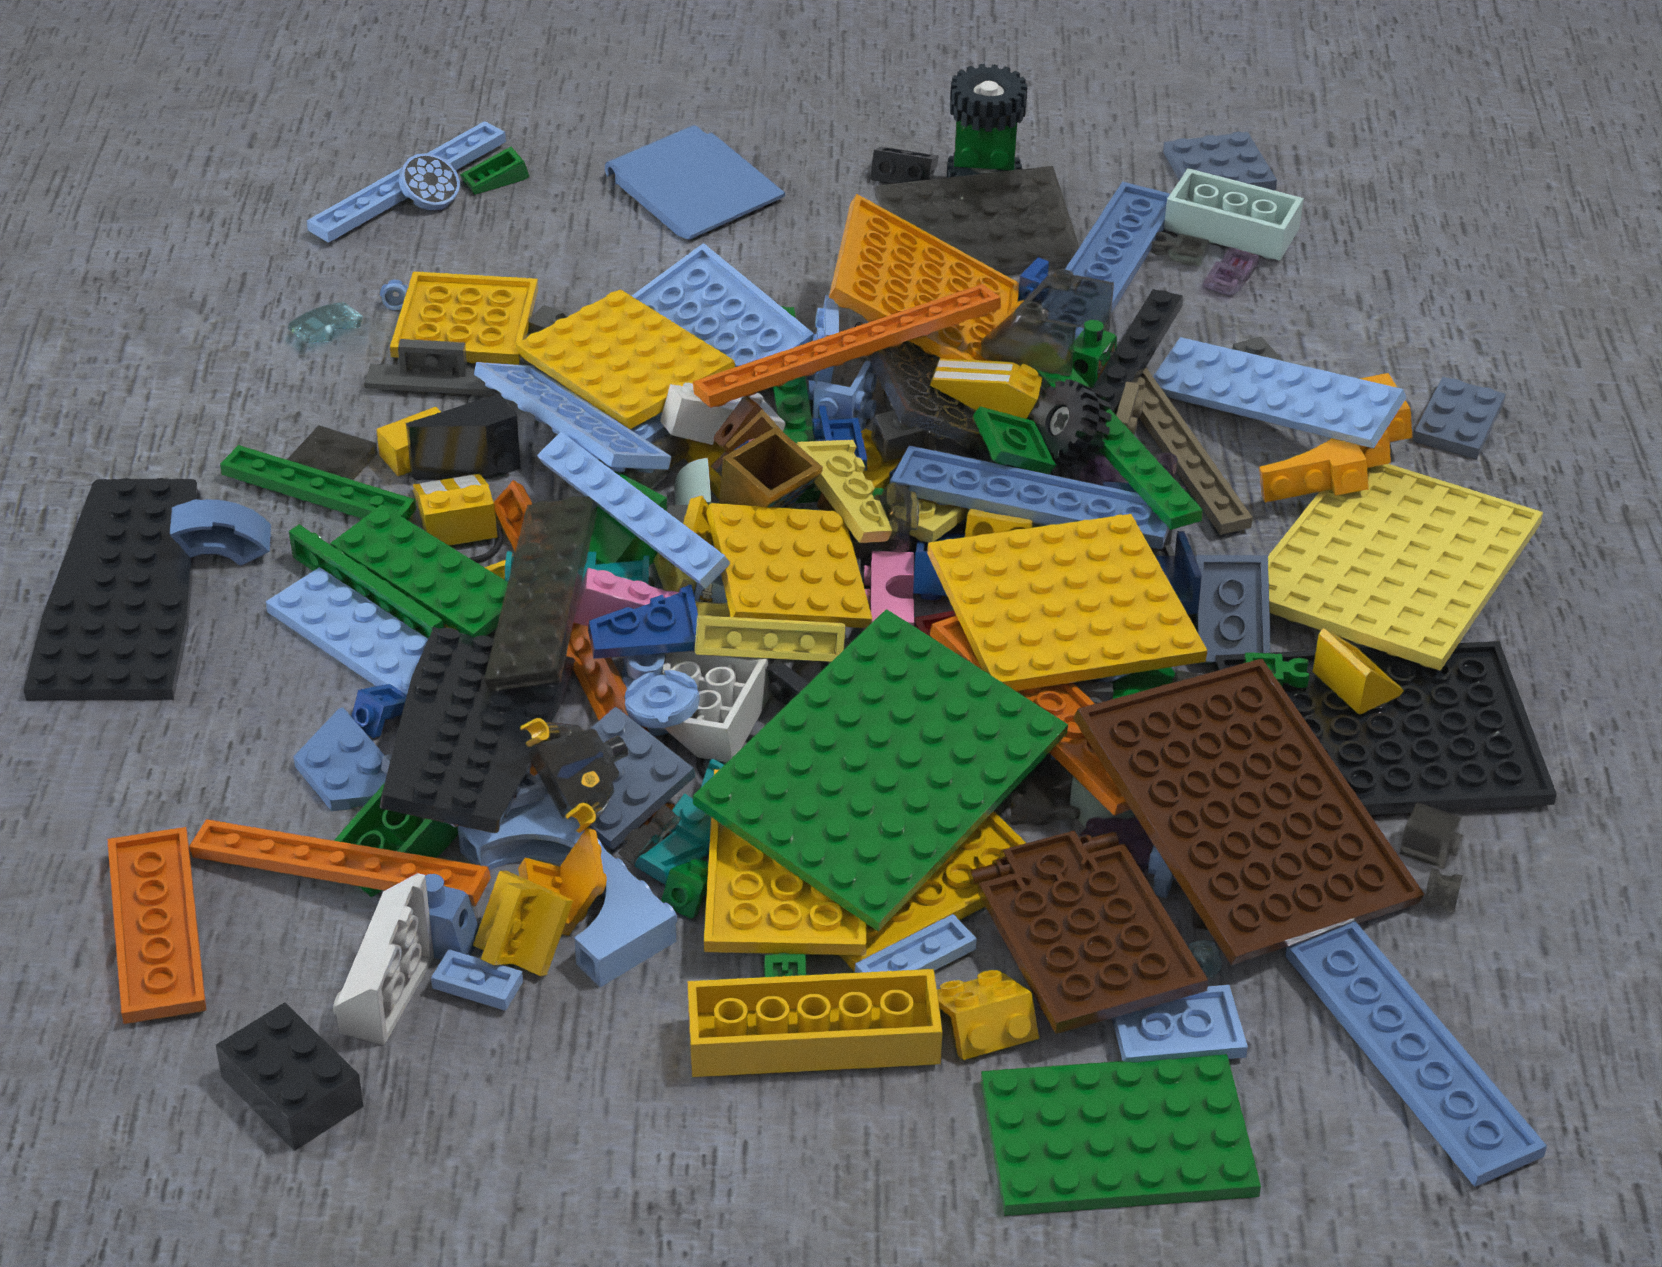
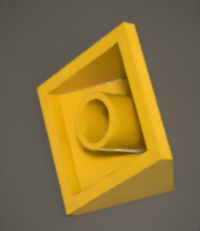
[1312,628,1404,715]

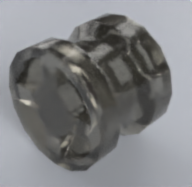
[1423,868,1463,913]

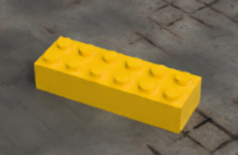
[687,969,942,1077]

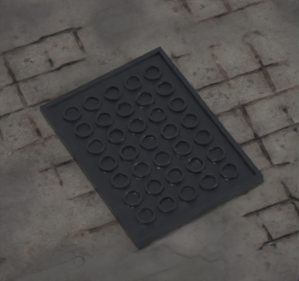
[1214,641,1557,815]

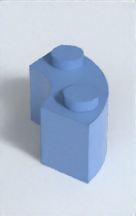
[170,499,271,566]

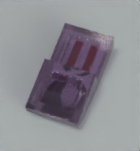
[1203,247,1259,297]

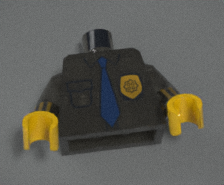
[520,718,628,833]

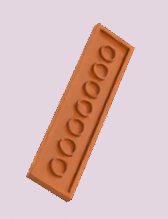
[930,615,1131,816]

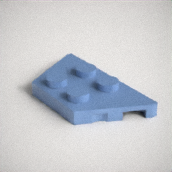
[293,707,387,811]

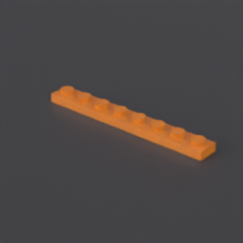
[189,819,491,906]

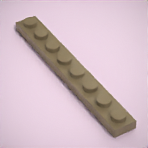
[1137,368,1253,535]

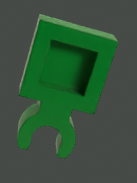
[1244,652,1309,688]

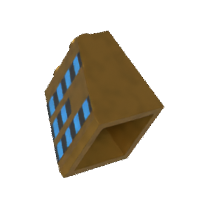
[719,427,823,508]

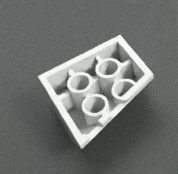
[663,651,772,762]
[333,873,434,1045]

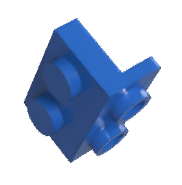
[812,405,867,471]

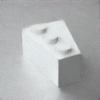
[660,383,785,445]

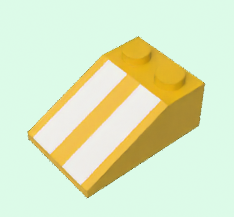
[930,358,1042,419]
[413,474,498,545]

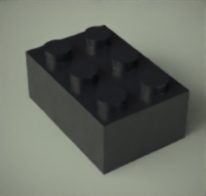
[216,1002,364,1151]

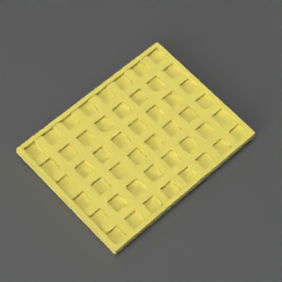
[1268,464,1543,671]

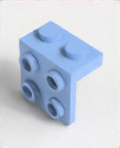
[813,360,877,441]

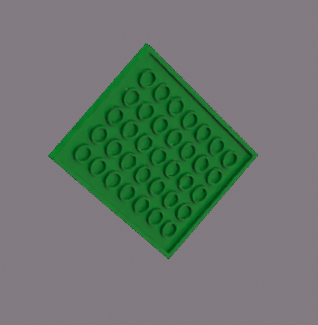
[693,609,1068,932]

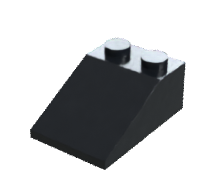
[406,394,521,480]

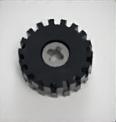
[1031,379,1111,471]

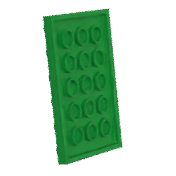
[980,1054,1261,1216]

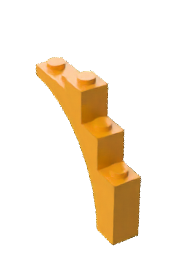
[1259,373,1413,503]

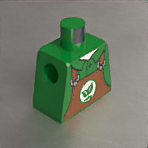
[1066,320,1117,388]

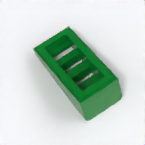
[460,147,530,195]

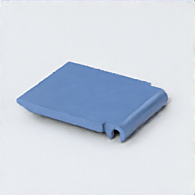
[605,125,785,240]

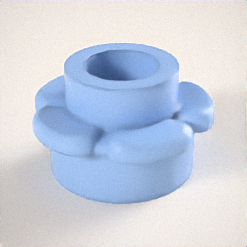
[380,279,409,310]

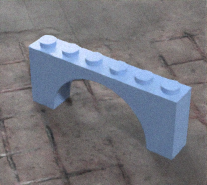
[458,793,677,987]

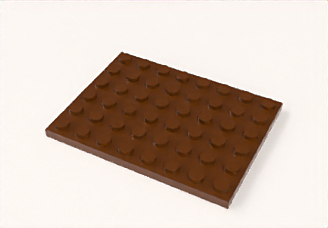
[1073,659,1425,965]

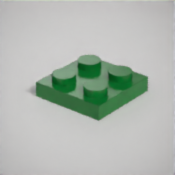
[973,406,1056,475]

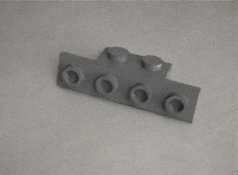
[364,339,496,396]

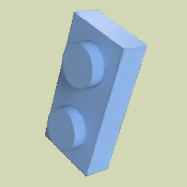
[431,949,523,1011]

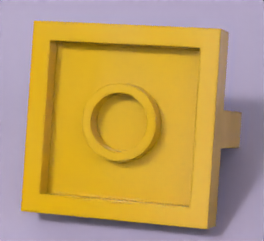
[473,871,573,976]

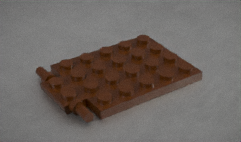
[968,830,1208,1034]

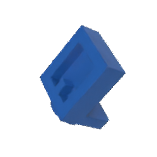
[1018,257,1050,309]
[351,684,407,738]

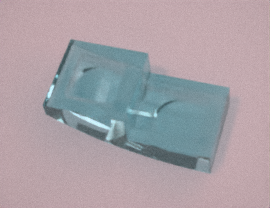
[288,302,363,343]

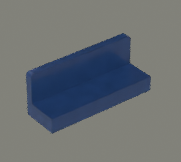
[1155,531,1202,614]

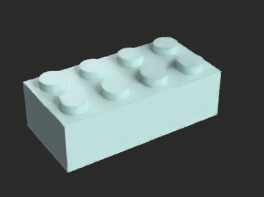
[1164,168,1304,260]

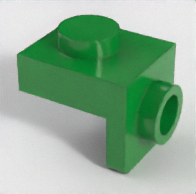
[661,859,709,918]

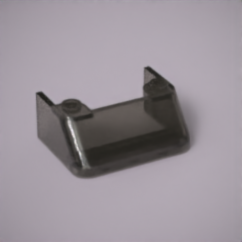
[980,269,1114,376]

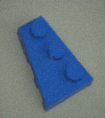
[588,584,698,659]

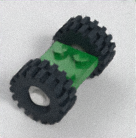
[946,64,1028,211]

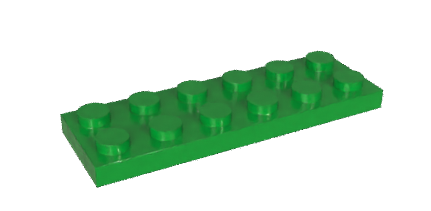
[330,505,528,638]

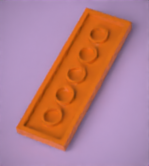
[107,827,207,1024]

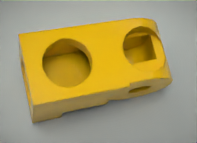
[965,508,1033,537]

